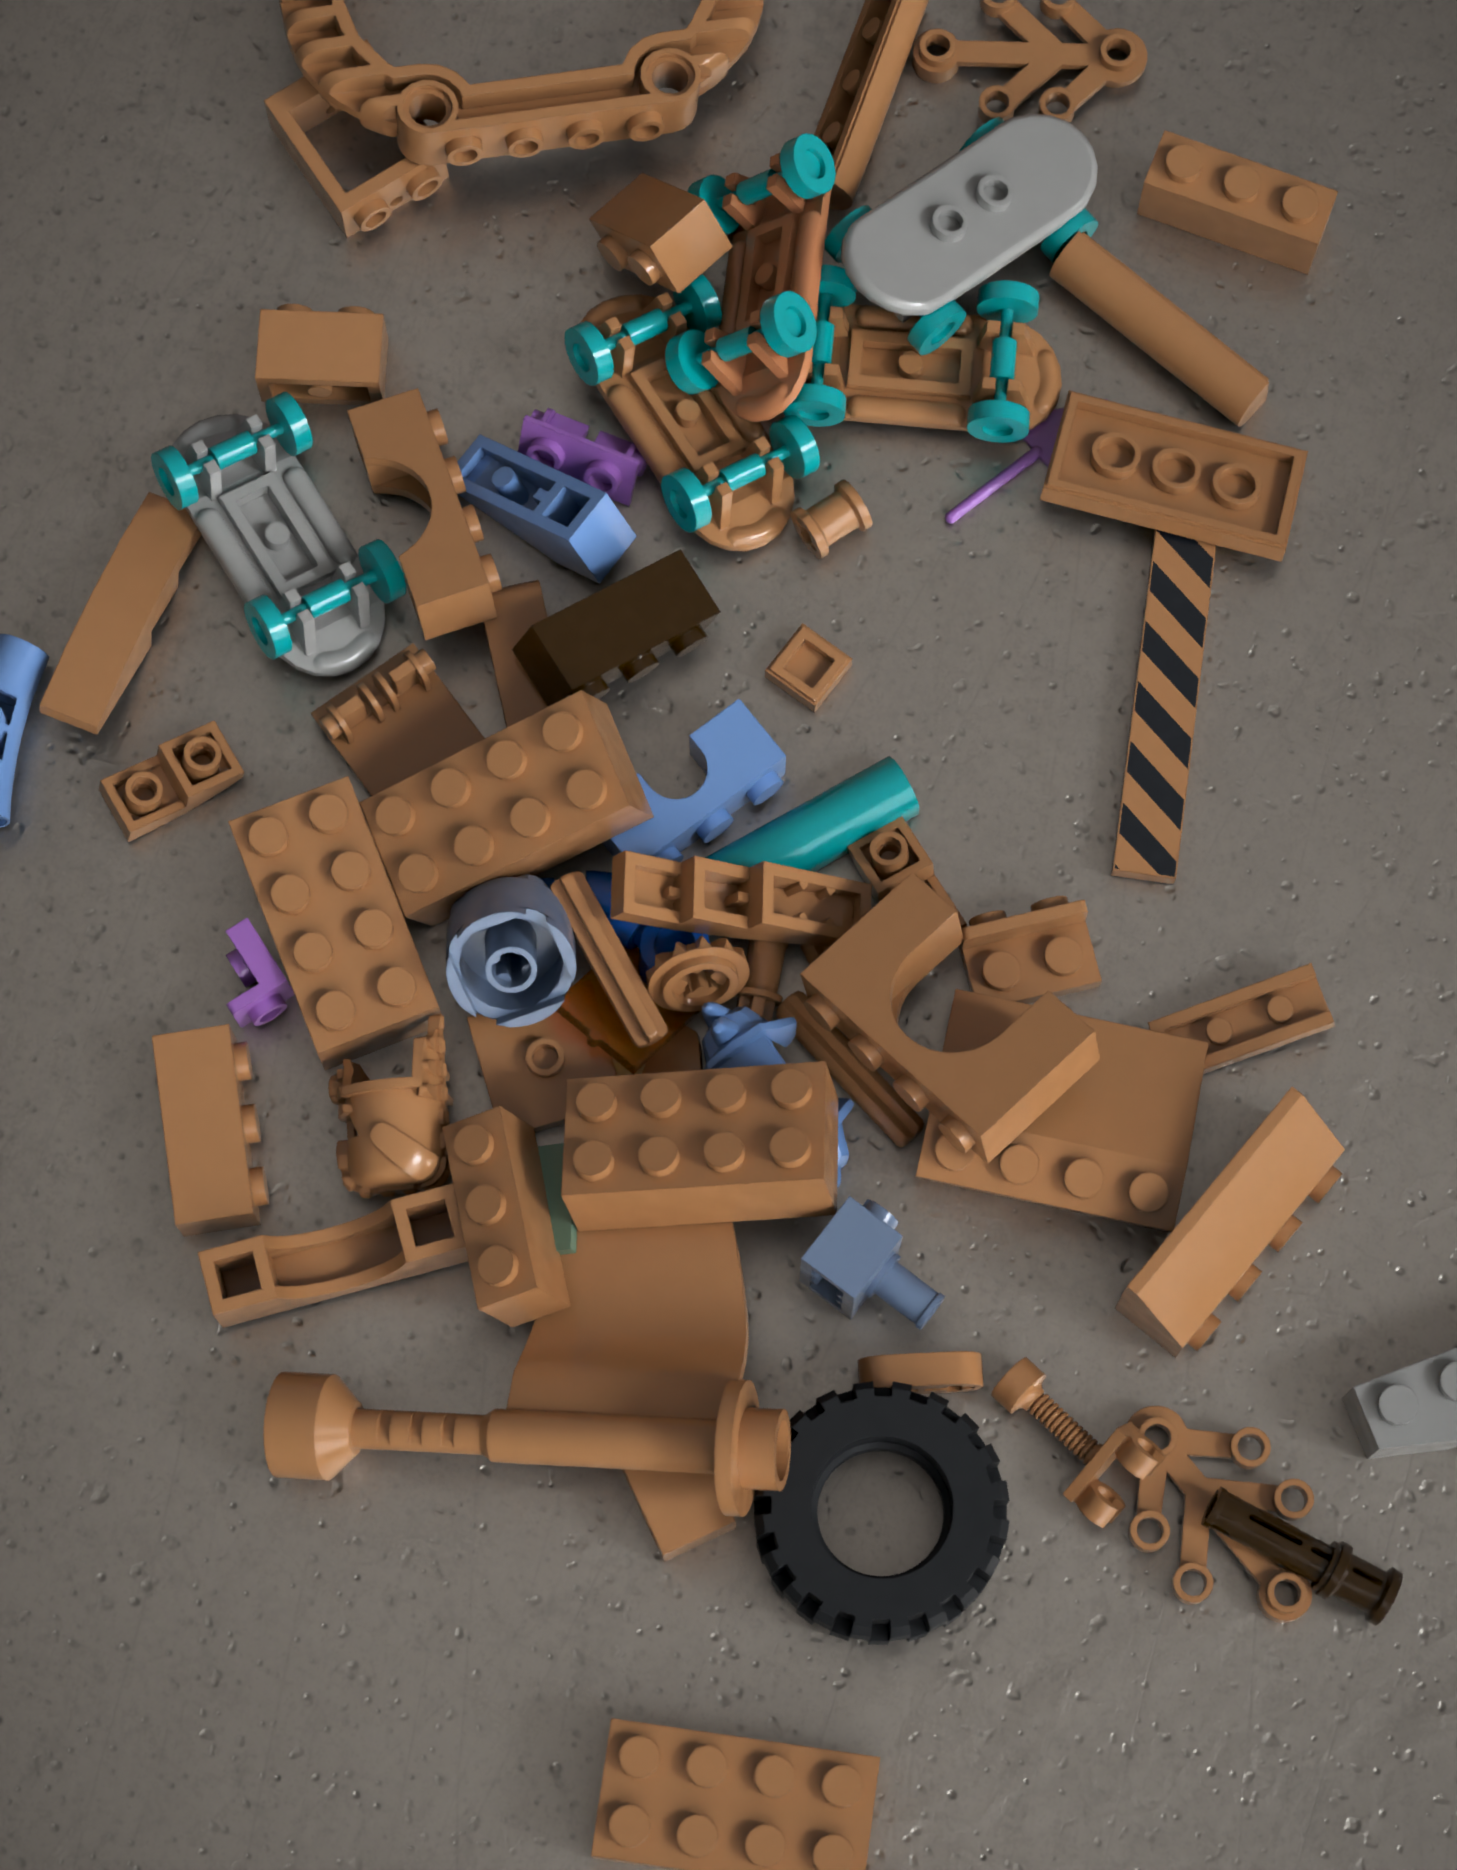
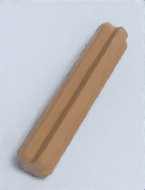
[550,871,668,1049]
[776,991,924,1148]

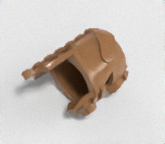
[328,1014,453,1199]

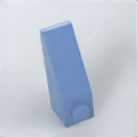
[458,434,637,584]

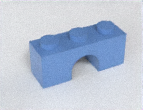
[603,699,786,862]

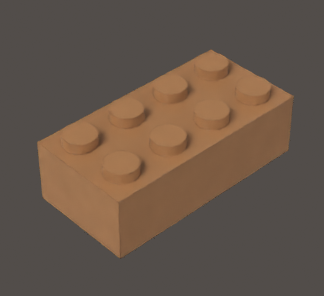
[359,690,654,926]
[228,776,441,1071]
[561,1061,839,1232]
[591,1718,880,1870]

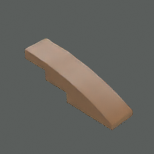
[39,492,202,735]
[610,850,872,946]

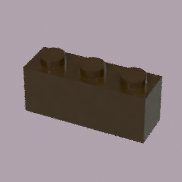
[512,549,721,706]

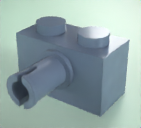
[799,1196,945,1330]

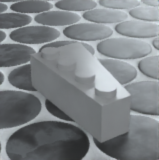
[1342,1347,1457,1459]

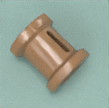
[790,479,873,559]

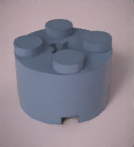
[446,874,576,1027]

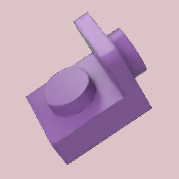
[226,917,295,1027]

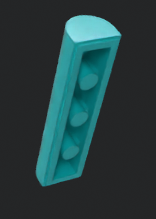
[705,756,919,872]

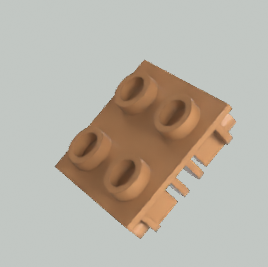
[311,643,485,796]

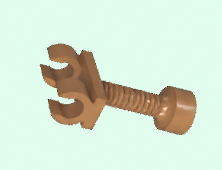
[991,1357,1166,1528]

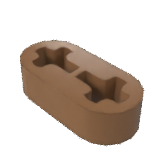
[857,1351,984,1394]

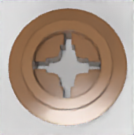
[646,936,750,1012]

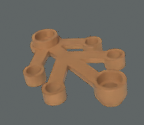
[912,0,1147,124]
[1127,1406,1314,1623]

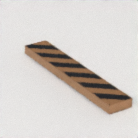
[1111,529,1216,884]

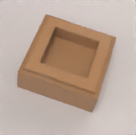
[765,623,852,713]

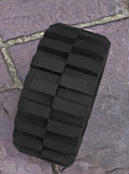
[754,1381,1010,1645]

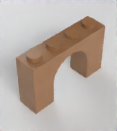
[800,872,1100,1164]

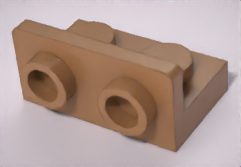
[958,896,1102,1004]

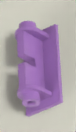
[518,408,647,506]

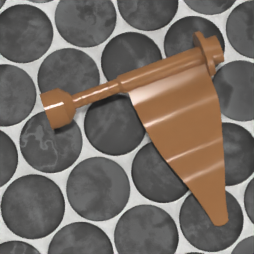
[263,1025,791,1517]

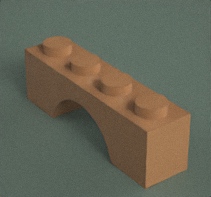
[347,388,502,640]
[198,1183,468,1328]

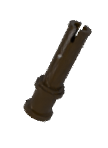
[1201,1487,1403,1626]

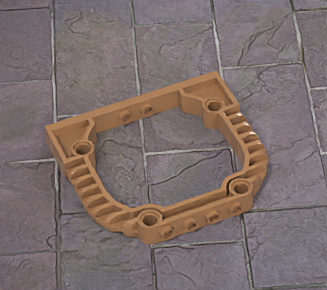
[279,0,764,166]

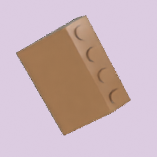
[915,989,1208,1233]

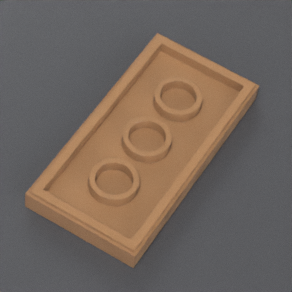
[1040,391,1308,562]

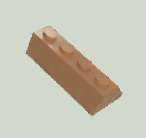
[1115,1086,1345,1358]

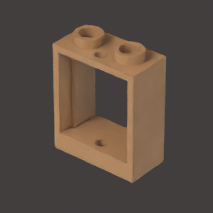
[263,39,449,238]

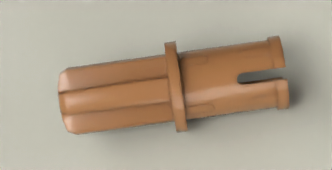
[734,940,789,1021]

